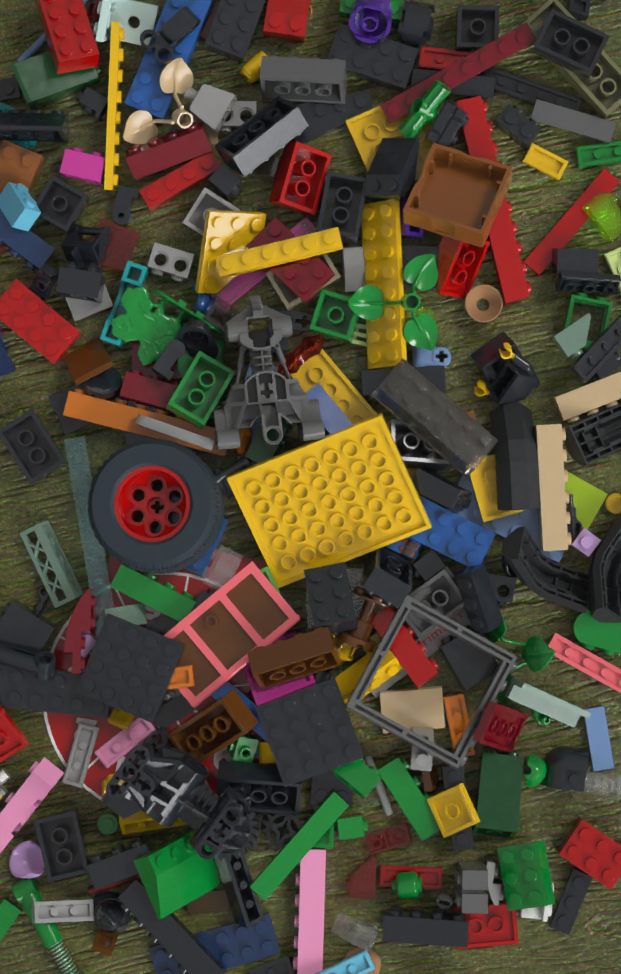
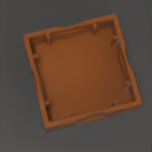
[403,143,512,248]

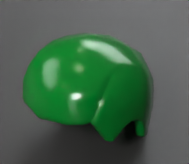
[523,753,547,788]

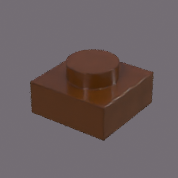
[420,767,439,791]
[91,928,119,956]

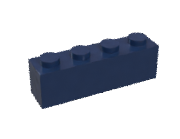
[0,209,55,271]

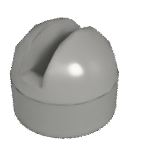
[436,892,453,910]

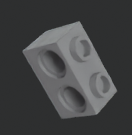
[219,101,257,133]
[147,242,195,282]

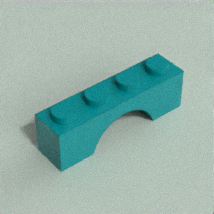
[100,261,150,348]

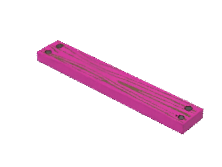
[210,217,317,312]

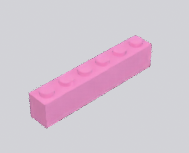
[293,848,326,974]

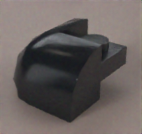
[540,746,588,792]

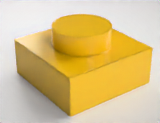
[108,708,135,731]

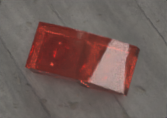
[365,822,413,855]

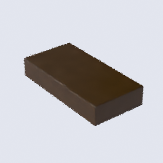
[187,889,230,914]

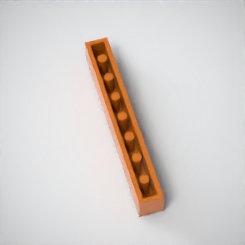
[63,388,227,457]

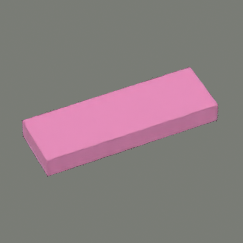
[94,717,156,769]

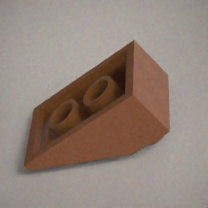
[0,140,45,195]

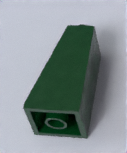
[11,51,101,110]
[472,750,524,838]

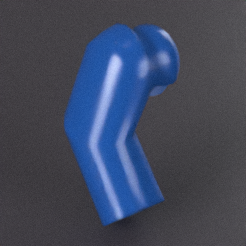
[192,284,210,313]

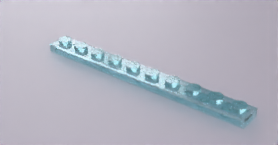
[64,436,115,635]

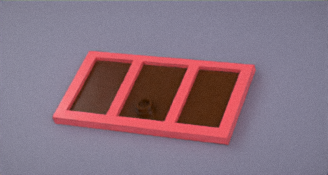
[164,561,301,708]

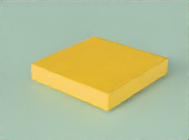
[426,783,481,838]

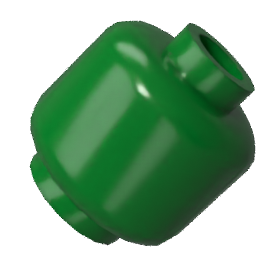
[392,871,423,900]

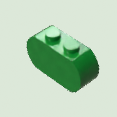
[571,610,621,656]

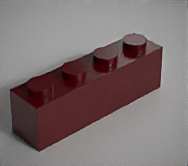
[125,122,212,180]
[118,370,180,412]

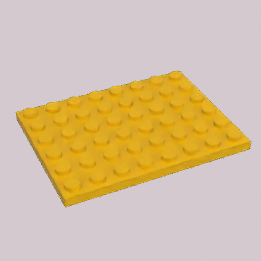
[226,413,432,588]

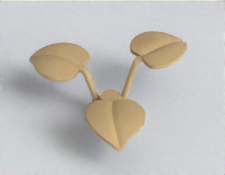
[123,58,218,144]

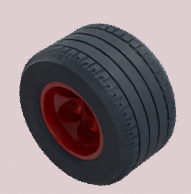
[88,439,225,574]

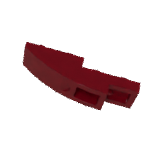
[64,590,95,675]

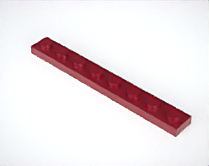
[380,22,537,124]

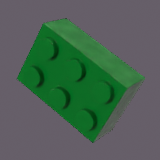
[166,351,235,430]
[497,840,555,911]

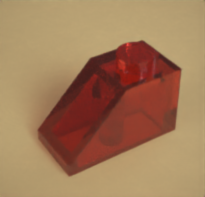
[345,854,377,899]

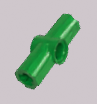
[398,80,451,138]

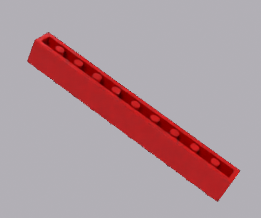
[456,96,532,305]

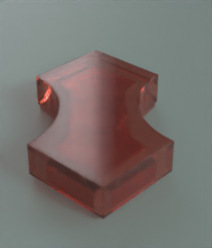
[277,334,326,376]

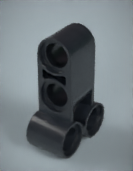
[140,6,201,68]

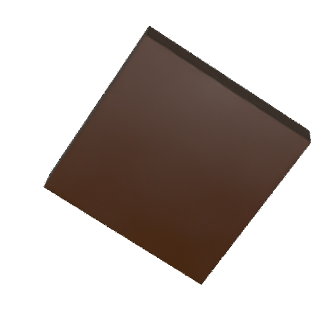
[63,337,114,385]

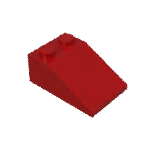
[263,0,311,43]
[437,236,490,299]

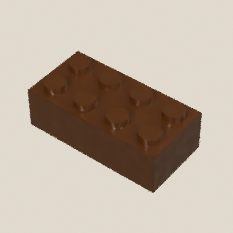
[247,627,342,690]
[168,688,258,762]

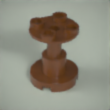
[336,587,393,652]

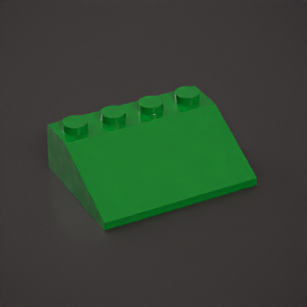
[133,829,220,920]

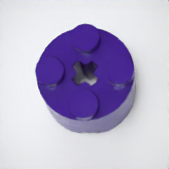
[349,0,393,43]

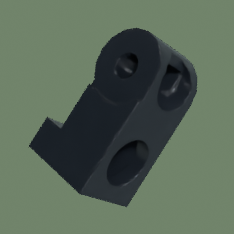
[112,185,140,226]
[151,340,185,381]

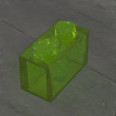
[582,192,621,241]

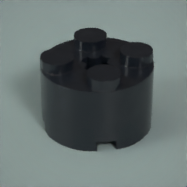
[398,0,435,46]

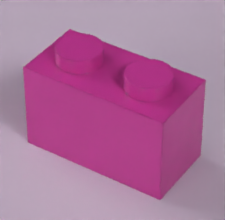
[60,147,105,185]

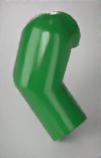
[531,709,551,726]

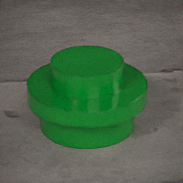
[97,813,118,835]

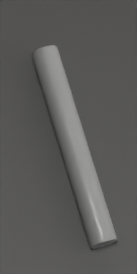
[364,755,394,816]

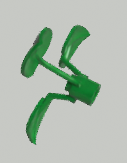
[348,254,438,351]
[484,617,556,705]

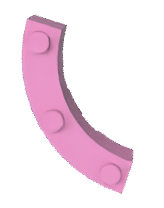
[0,757,64,853]

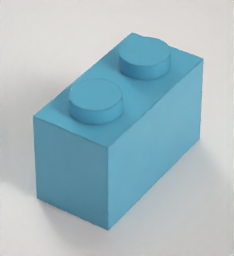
[0,182,41,231]

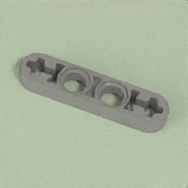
[135,414,215,451]

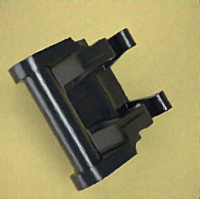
[61,224,111,272]
[213,453,251,499]

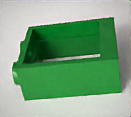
[562,292,613,351]

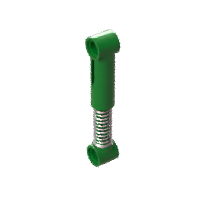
[11,878,79,974]

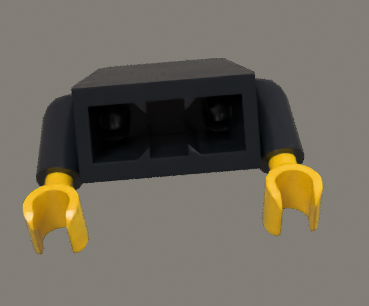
[474,342,540,404]

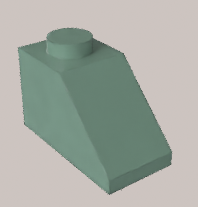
[552,313,591,359]

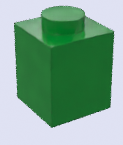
[337,813,368,840]

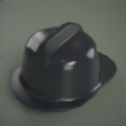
[177,317,219,359]

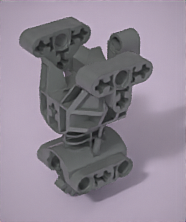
[213,295,325,450]

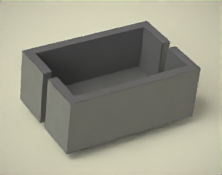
[454,861,488,914]

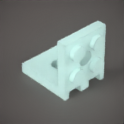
[93,0,159,45]

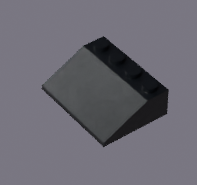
[0,109,70,142]

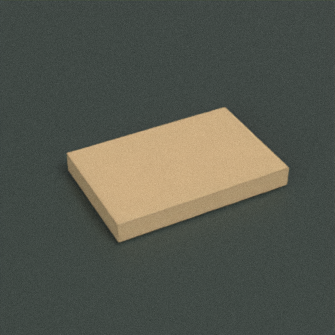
[379,686,445,733]

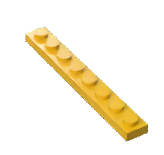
[104,21,125,191]

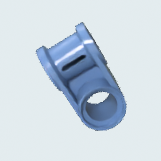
[412,347,451,368]

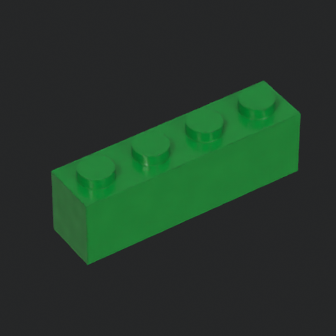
[110,564,196,622]
[377,755,440,841]
[329,758,381,800]

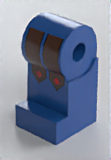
[385,537,423,560]

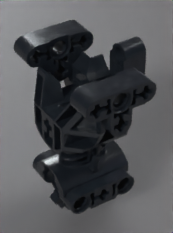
[101,727,260,861]

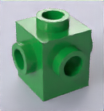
[227,733,259,763]

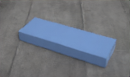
[584,706,614,771]

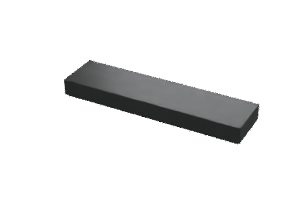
[531,99,616,143]

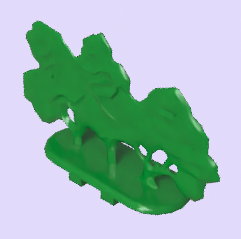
[111,286,226,378]

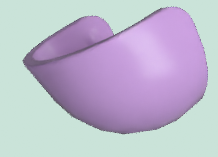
[9,841,45,879]

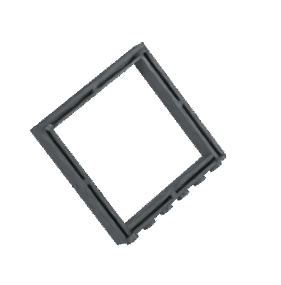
[345,595,517,769]

